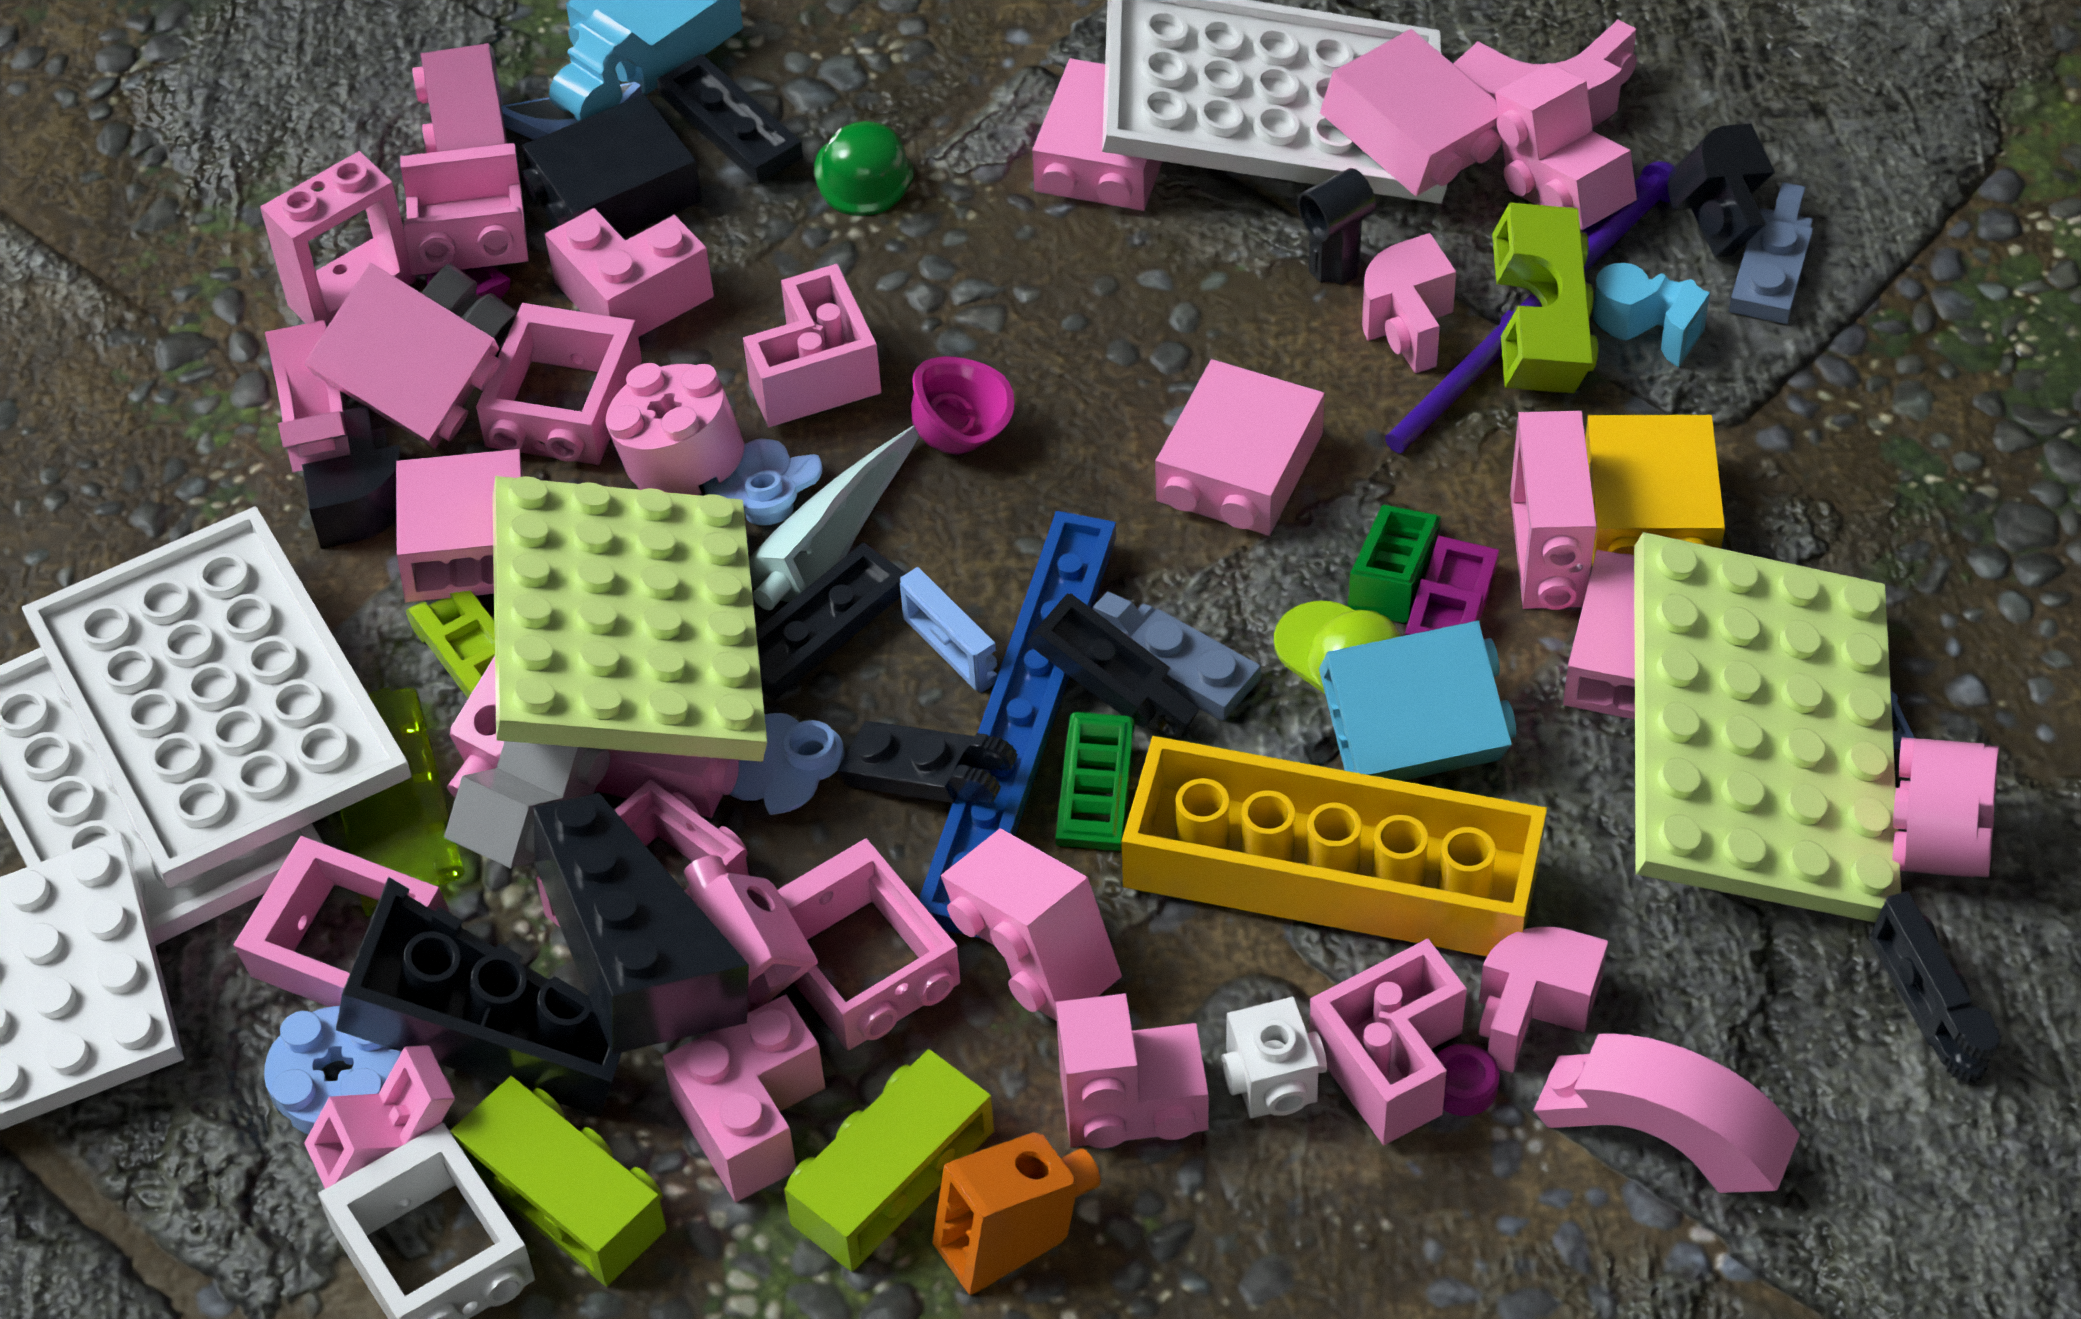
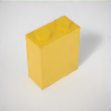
[1585,415,1725,567]

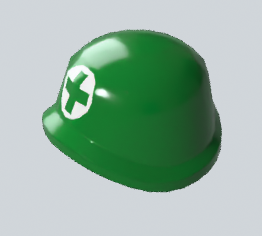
[814,121,914,216]

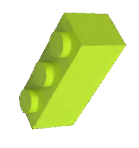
[784,1049,994,1272]
[450,1076,666,1287]

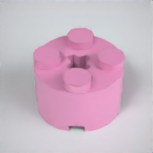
[605,363,744,495]
[1892,737,1999,878]

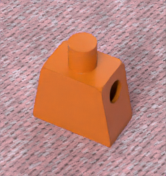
[932,1132,1101,1295]

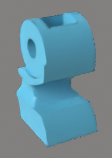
[549,9,659,121]
[1592,263,1710,368]

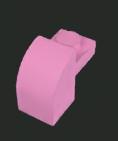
[1362,233,1456,374]
[1479,927,1608,1073]
[304,1045,455,1189]

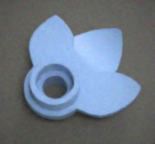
[702,438,822,525]
[729,713,845,815]

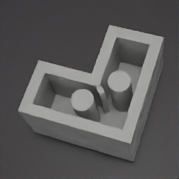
[444,741,610,868]

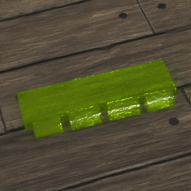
[340,686,465,916]

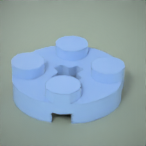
[264,1006,402,1135]

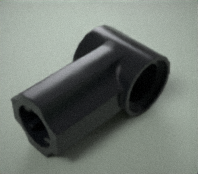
[1297,168,1377,285]

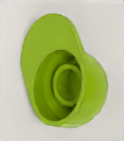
[1274,601,1401,694]

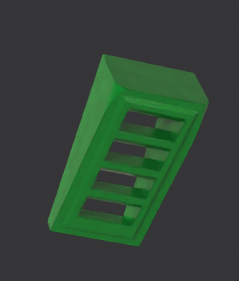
[1348,505,1442,623]
[1055,712,1135,851]

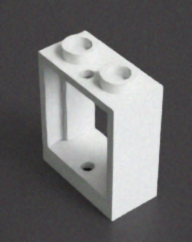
[318,1123,535,1319]

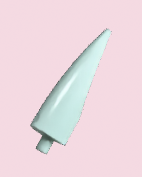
[749,425,920,610]

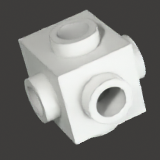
[1221,997,1327,1119]

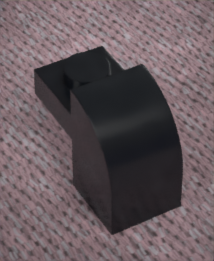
[1668,124,1775,258]
[302,406,403,549]

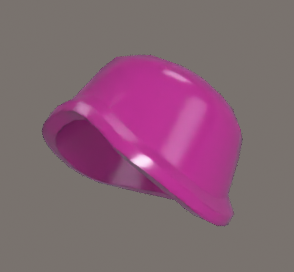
[911,356,1015,455]

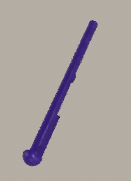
[1385,161,1674,453]

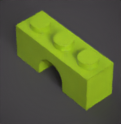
[1492,202,1598,393]

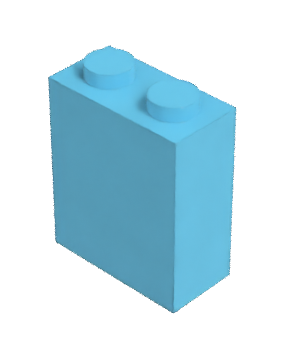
[566,0,743,95]
[1319,620,1516,781]

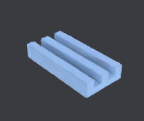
[900,567,998,693]

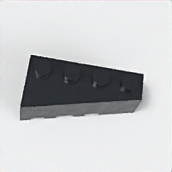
[533,793,749,1055]
[336,876,622,1116]

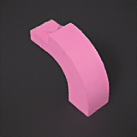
[1453,20,1637,127]
[265,320,351,472]
[1533,1034,1800,1193]

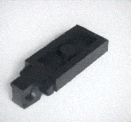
[1027,593,1199,740]

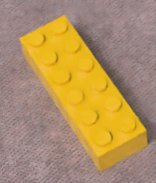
[1121,736,1547,956]

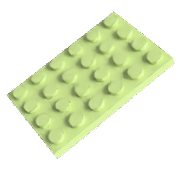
[492,476,767,762]
[1634,532,1901,923]

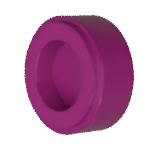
[1436,1044,1499,1116]

